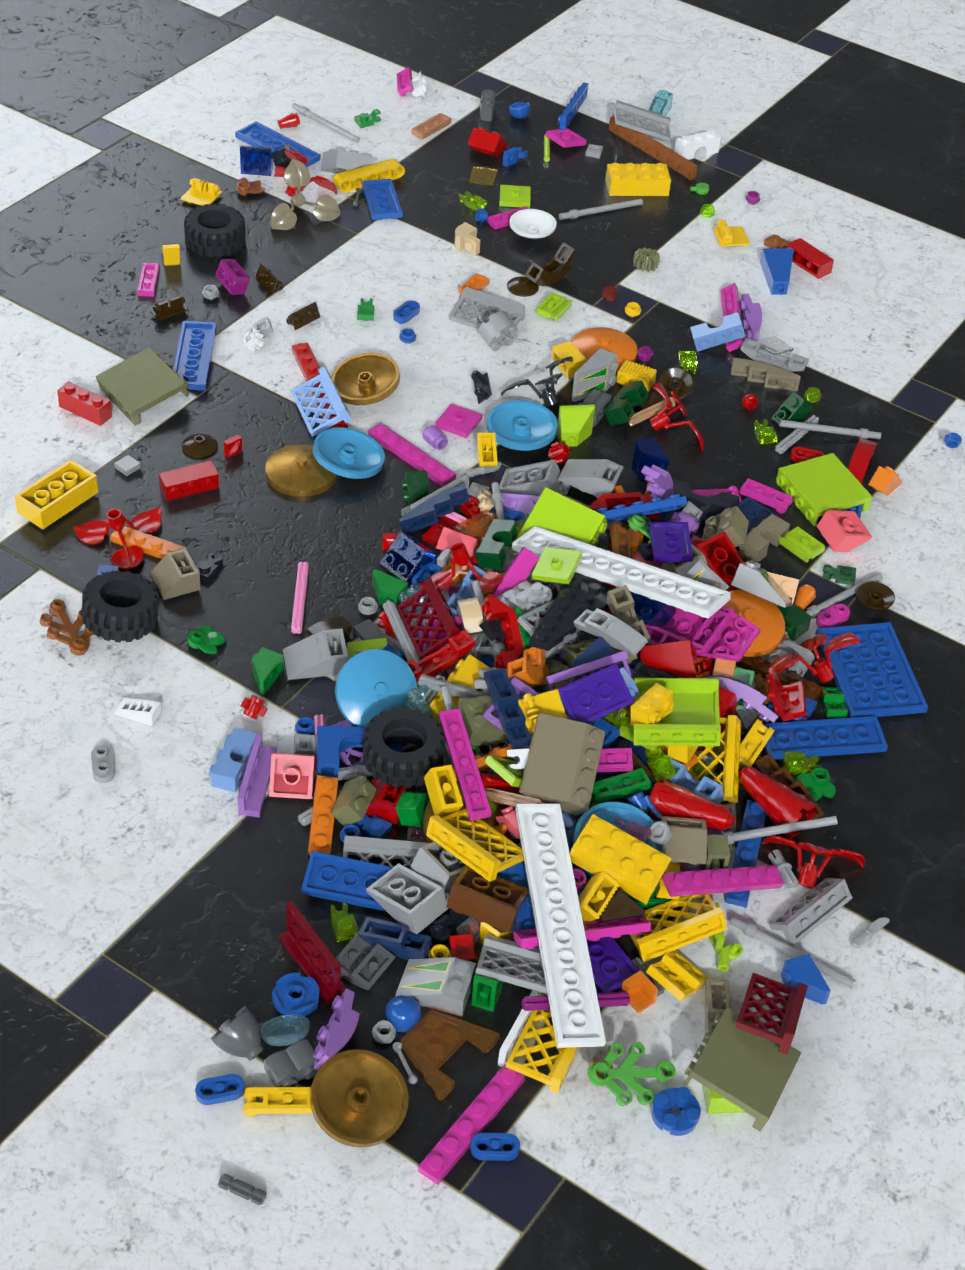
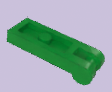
[591,768,651,805]

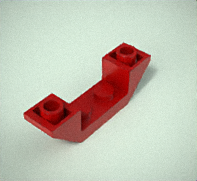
[589,492,660,520]
[481,595,524,669]

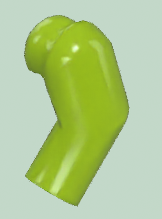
[717,943,743,972]

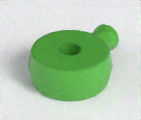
[690,183,709,195]

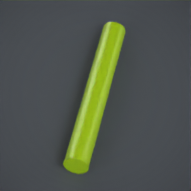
[544,134,550,162]

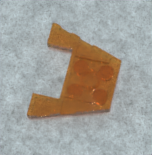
[401,1010,500,1101]

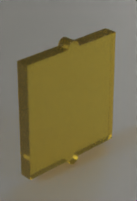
[469,166,497,186]

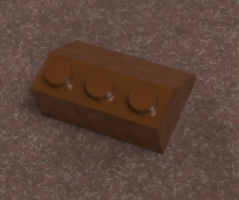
[446,865,529,933]

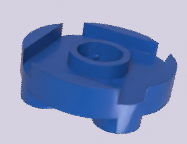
[272,973,319,1020]
[651,1087,701,1136]

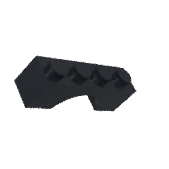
[672,478,740,517]

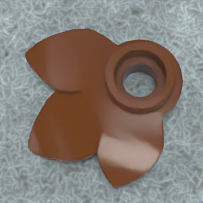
[236,177,265,195]

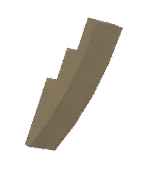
[731,357,801,391]
[705,978,731,1034]

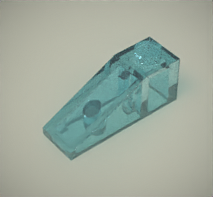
[649,90,673,116]

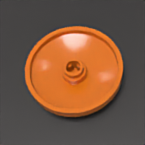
[572,327,637,372]
[724,590,785,657]

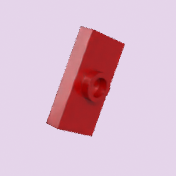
[423,516,459,546]

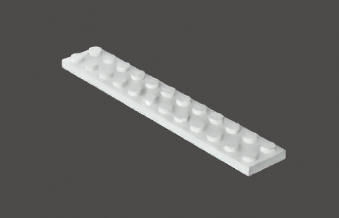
[512,526,730,618]
[515,804,606,1048]

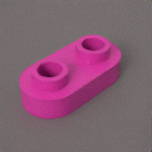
[816,604,850,628]

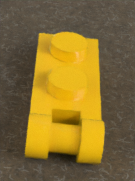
[739,719,775,767]
[243,1087,312,1117]

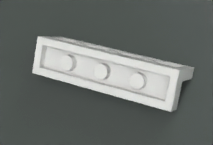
[498,981,550,1067]

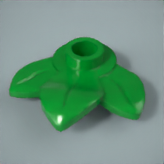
[187,625,227,654]
[795,768,836,801]

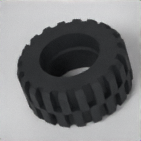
[184,204,246,258]
[81,570,159,643]
[363,707,445,788]

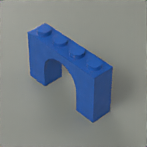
[316,726,403,778]

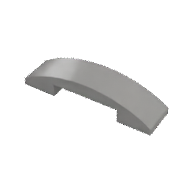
[741,338,809,372]

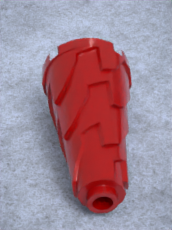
[738,766,818,839]
[647,778,735,831]

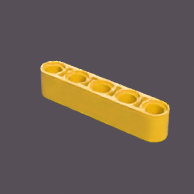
[333,159,405,193]

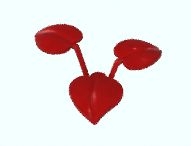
[274,148,337,197]
[650,383,704,452]
[74,507,162,569]
[418,543,503,593]
[768,633,861,683]
[762,835,865,888]

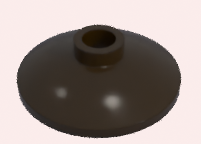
[507,276,539,297]
[659,368,693,400]
[182,434,218,458]
[857,582,895,610]

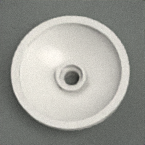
[510,209,556,239]

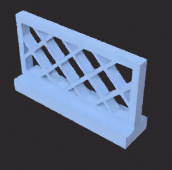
[291,367,352,437]

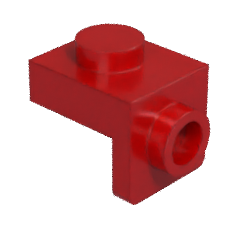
[449,934,477,962]

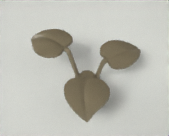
[270,159,341,230]

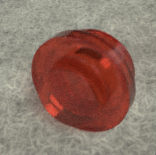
[602,286,618,301]

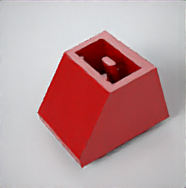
[467,127,508,157]
[366,778,413,824]

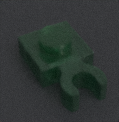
[822,565,856,586]

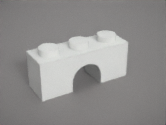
[674,130,721,160]

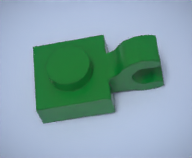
[354,109,381,128]

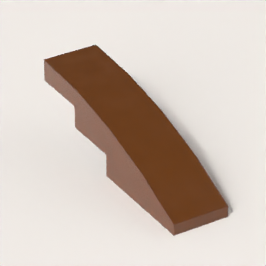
[752,753,825,820]

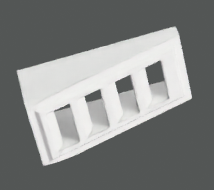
[115,698,162,726]

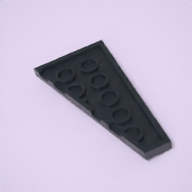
[529,578,614,651]

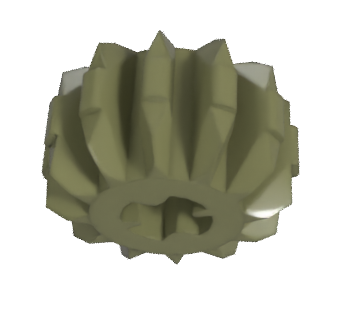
[633,247,660,272]

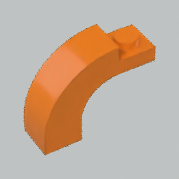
[508,647,549,689]

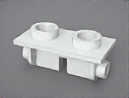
[412,72,427,98]

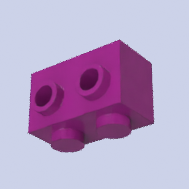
[215,259,251,295]

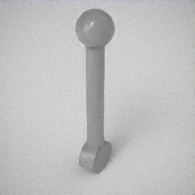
[392,1042,418,1084]

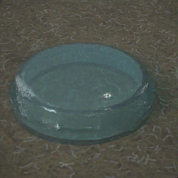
[260,1015,310,1046]

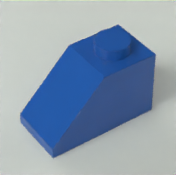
[781,954,831,1005]

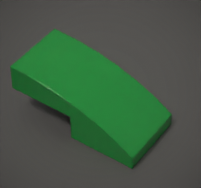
[821,687,848,718]

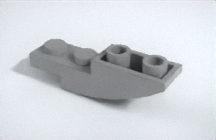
[573,608,648,655]

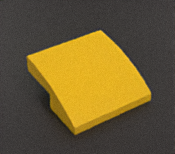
[646,950,709,1002]

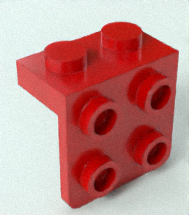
[766,667,807,722]

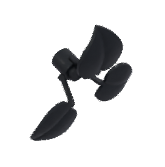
[501,356,573,407]

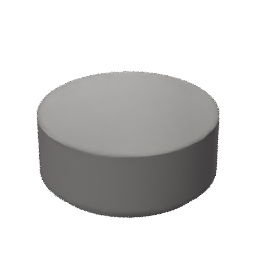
[648,821,672,845]

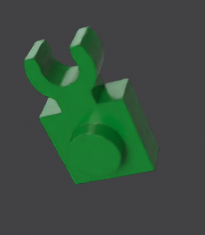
[357,298,375,321]

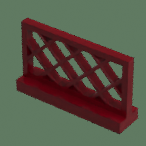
[396,577,462,659]
[280,901,346,1006]
[735,973,808,1054]

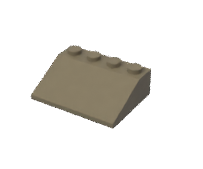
[519,713,605,816]

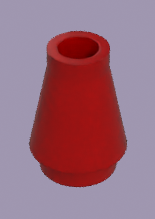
[277,112,300,129]

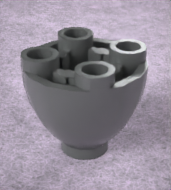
[211,1006,264,1061]

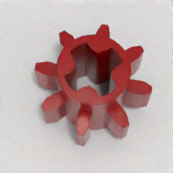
[548,442,570,465]
[241,695,268,720]

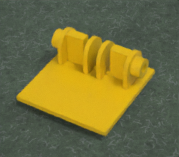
[180,178,222,206]
[713,219,750,247]
[518,689,567,736]

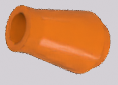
[793,585,816,611]

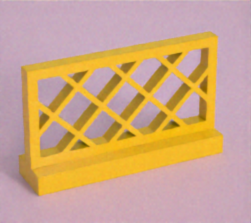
[687,715,741,803]
[426,808,524,882]
[629,894,727,962]
[505,993,580,1094]

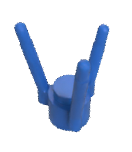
[627,791,662,821]

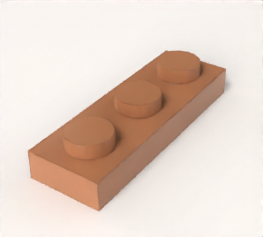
[412,113,452,139]

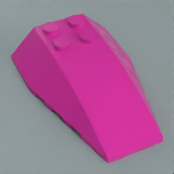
[639,602,761,662]

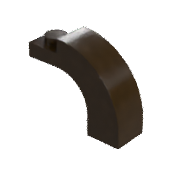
[524,242,577,286]

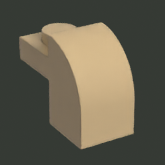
[454,222,480,256]
[456,597,484,634]

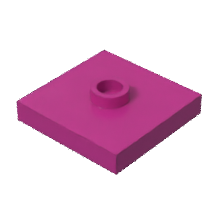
[545,128,587,148]
[435,403,483,438]

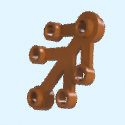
[39,599,94,656]

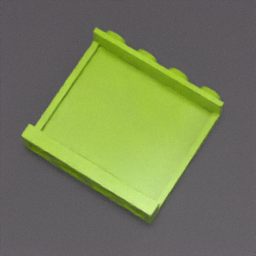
[776,453,872,526]
[509,487,608,557]
[634,678,721,746]

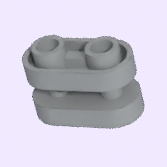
[769,640,815,677]

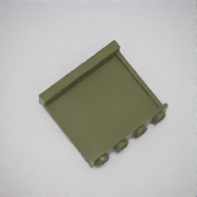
[96,347,189,426]
[684,1007,802,1132]

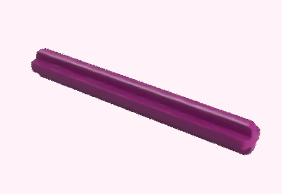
[521,992,630,1011]

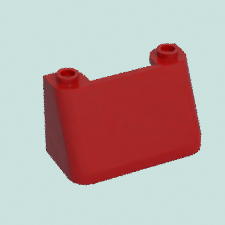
[640,639,714,678]

